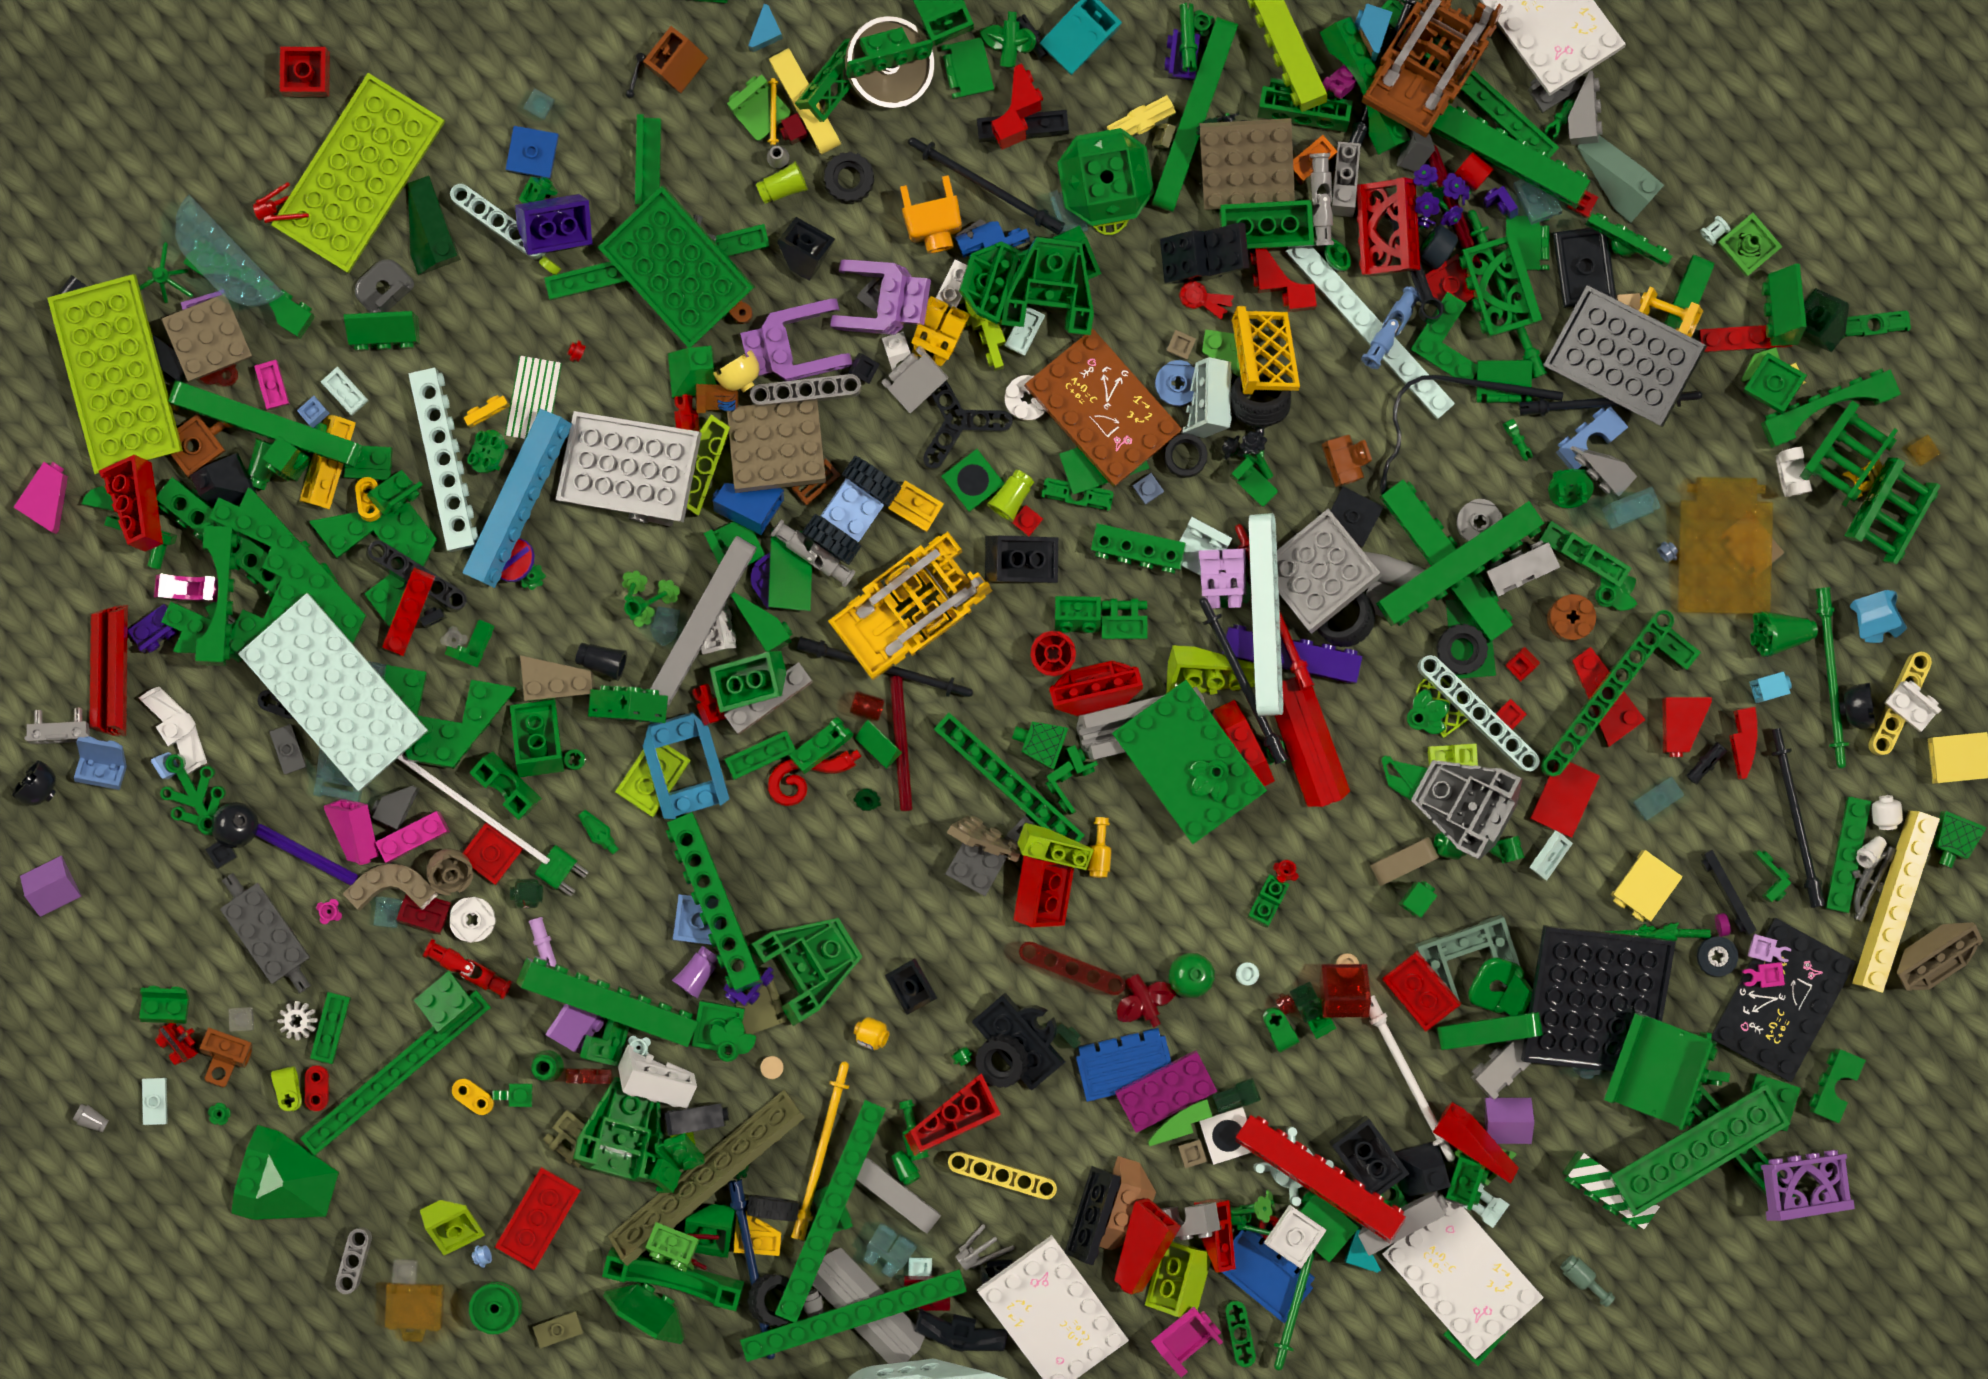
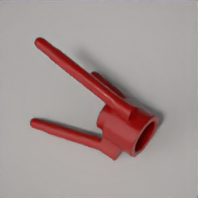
[253,182,309,223]

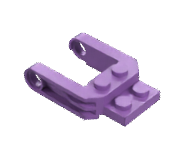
[830,260,931,335]
[740,299,852,381]

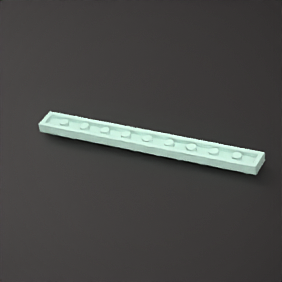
[1285,246,1455,420]

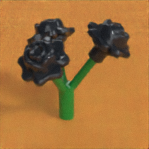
[1222,424,1274,480]

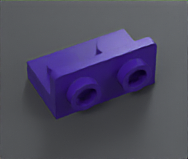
[1164,29,1200,81]
[128,604,179,653]

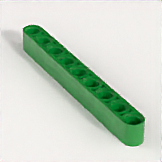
[1152,17,1238,212]
[168,381,363,468]
[1541,610,1674,777]

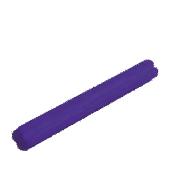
[256,824,358,885]

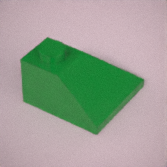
[668,346,717,399]
[685,1204,735,1258]

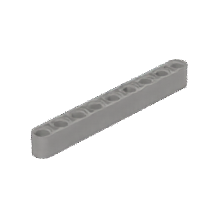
[650,536,757,709]

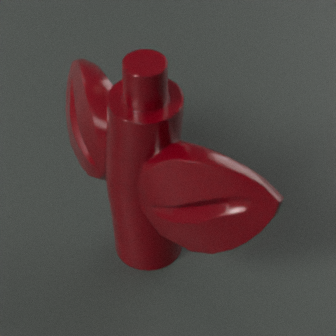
[1117,974,1176,1028]

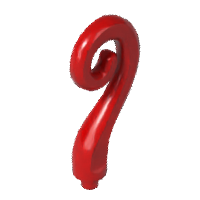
[768,749,862,806]

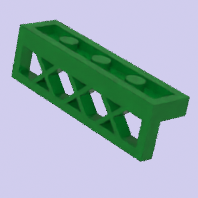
[795,38,852,122]
[635,114,662,209]

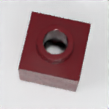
[780,113,808,145]

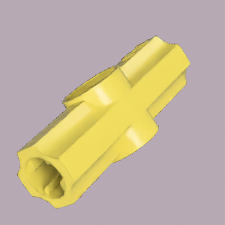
[1107,95,1176,136]

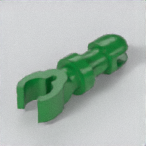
[1545,99,1575,140]
[1503,419,1533,461]

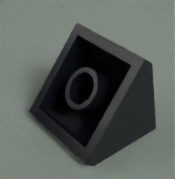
[885,958,938,1015]

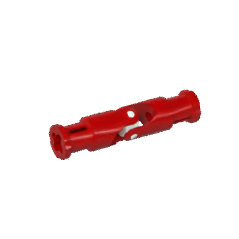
[423,939,513,1000]

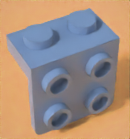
[74,736,127,790]

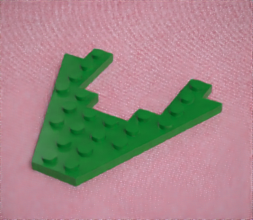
[161,488,367,654]

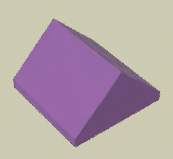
[20,856,82,917]
[1485,1098,1534,1144]

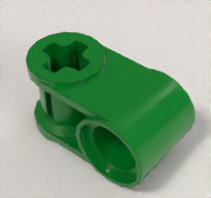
[1263,1007,1300,1053]

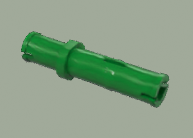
[1179,3,1198,72]

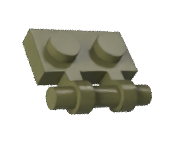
[543,1109,585,1169]

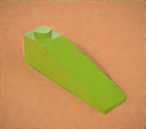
[1166,645,1255,695]

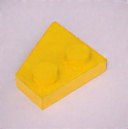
[734,1211,782,1256]

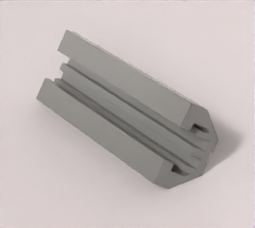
[1076,687,1205,760]
[813,1248,925,1364]

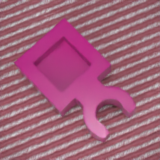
[1742,962,1785,988]

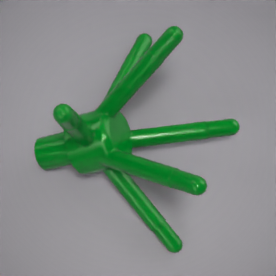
[139,242,193,303]

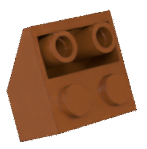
[643,26,709,94]

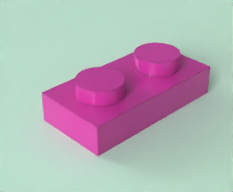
[254,360,290,410]

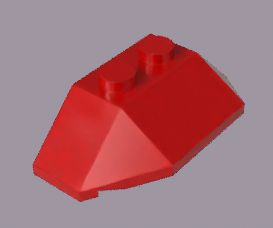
[1049,660,1143,717]
[1212,700,1275,786]

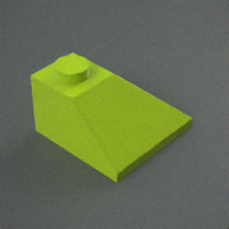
[420,1200,485,1256]

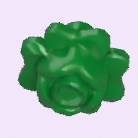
[521,564,546,590]

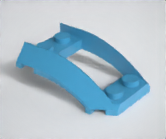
[642,712,729,819]

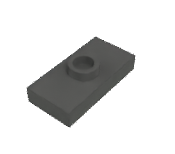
[270,724,307,775]

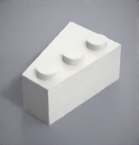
[618,1045,697,1108]

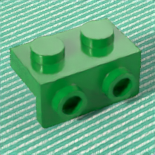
[1446,1154,1489,1211]

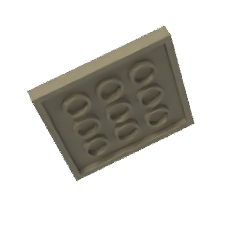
[1200,118,1295,210]
[727,400,826,493]

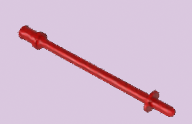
[1235,524,1315,691]

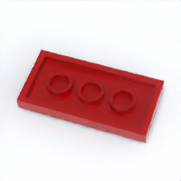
[495,1167,581,1270]

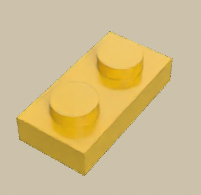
[464,395,510,428]

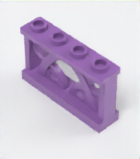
[1761,1150,1855,1221]

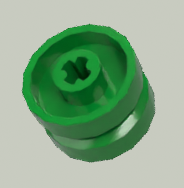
[469,1281,523,1334]

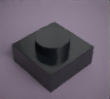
[848,353,880,384]
[420,607,447,628]
[205,842,238,869]

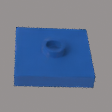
[505,126,559,179]

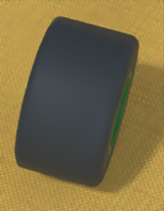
[1419,225,1458,270]

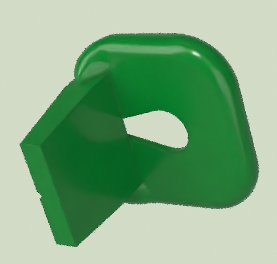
[1468,957,1533,1016]

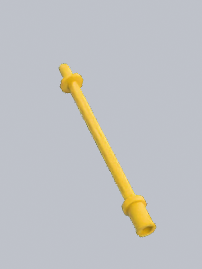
[791,1061,849,1241]

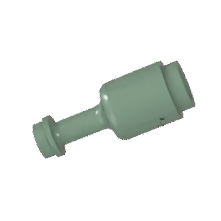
[1560,1255,1615,1307]

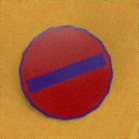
[501,538,535,582]

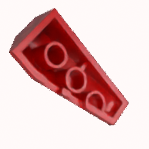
[1433,1102,1519,1183]

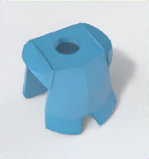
[1850,590,1907,643]

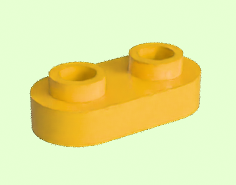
[355,477,382,522]
[452,1078,494,1115]

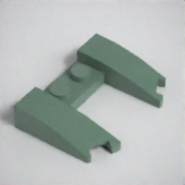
[1415,915,1520,1001]

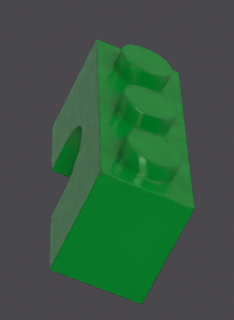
[469,751,542,820]
[1809,1048,1866,1123]

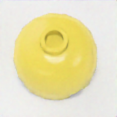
[713,350,760,392]

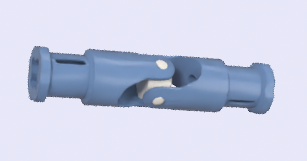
[1361,286,1420,369]

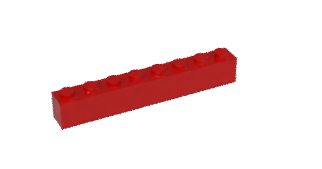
[1235,1115,1406,1244]

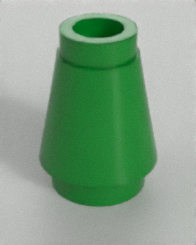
[891,1150,921,1186]

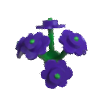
[1413,164,1471,229]

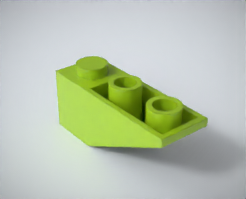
[1017,823,1094,870]

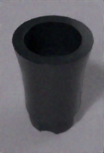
[575,643,627,681]

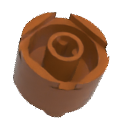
[1547,594,1596,642]

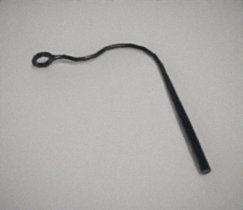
[1380,375,1563,495]

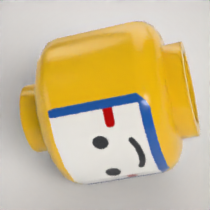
[854,1017,889,1051]

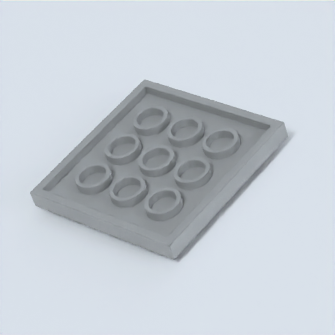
[1277,509,1383,634]

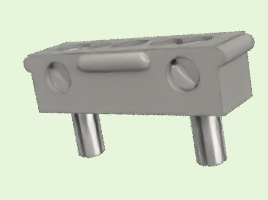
[24,708,91,744]

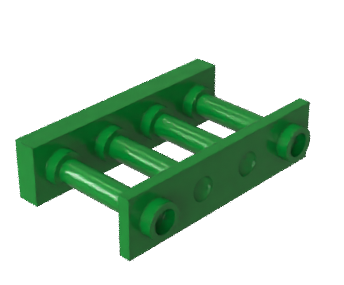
[1799,400,1898,507]
[1844,457,1941,565]

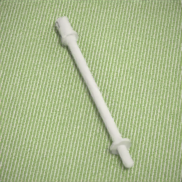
[1362,995,1455,1162]

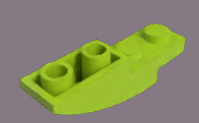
[960,296,1006,371]

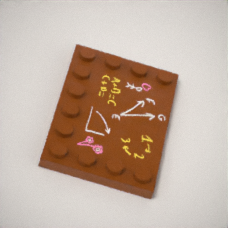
[1024,328,1183,487]

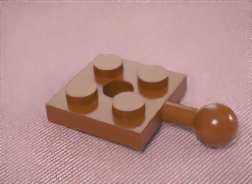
[171,414,235,478]

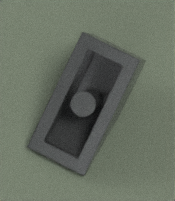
[372,786,420,830]

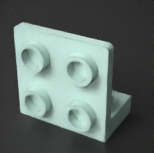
[1180,517,1232,576]

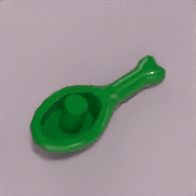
[1324,237,1351,272]

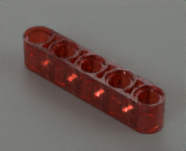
[1019,941,1125,995]

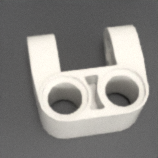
[1776,447,1812,497]

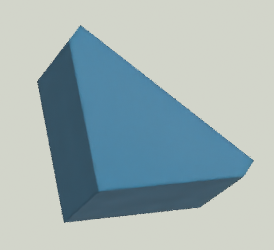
[748,4,783,52]

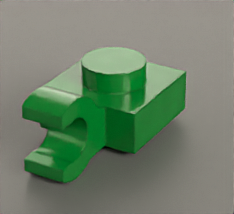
[492,1083,533,1107]

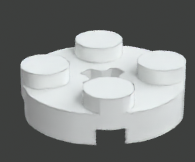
[1005,375,1046,421]
[450,897,496,942]

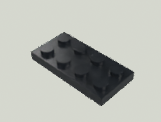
[1065,1166,1121,1265]

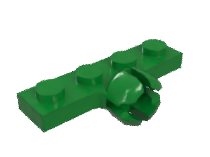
[1585,213,1673,267]

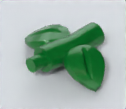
[980,11,1036,67]

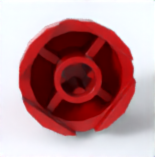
[1030,631,1076,677]

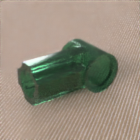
[1212,1078,1261,1114]

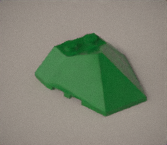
[231,1125,339,1220]

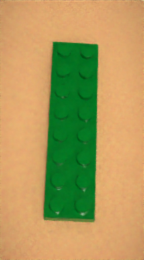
[1609,1084,1790,1217]

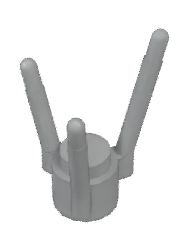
[956,1224,1015,1270]

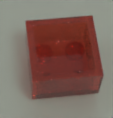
[1319,964,1371,1018]

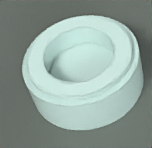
[1236,962,1259,985]

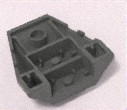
[1411,760,1523,860]

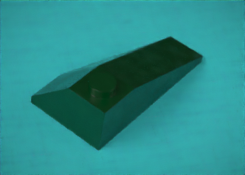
[408,175,461,276]

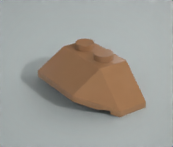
[1099,1156,1156,1250]

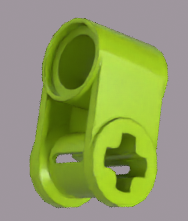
[271,1066,302,1111]

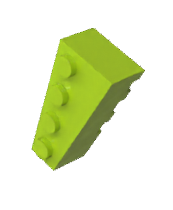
[686,415,730,516]

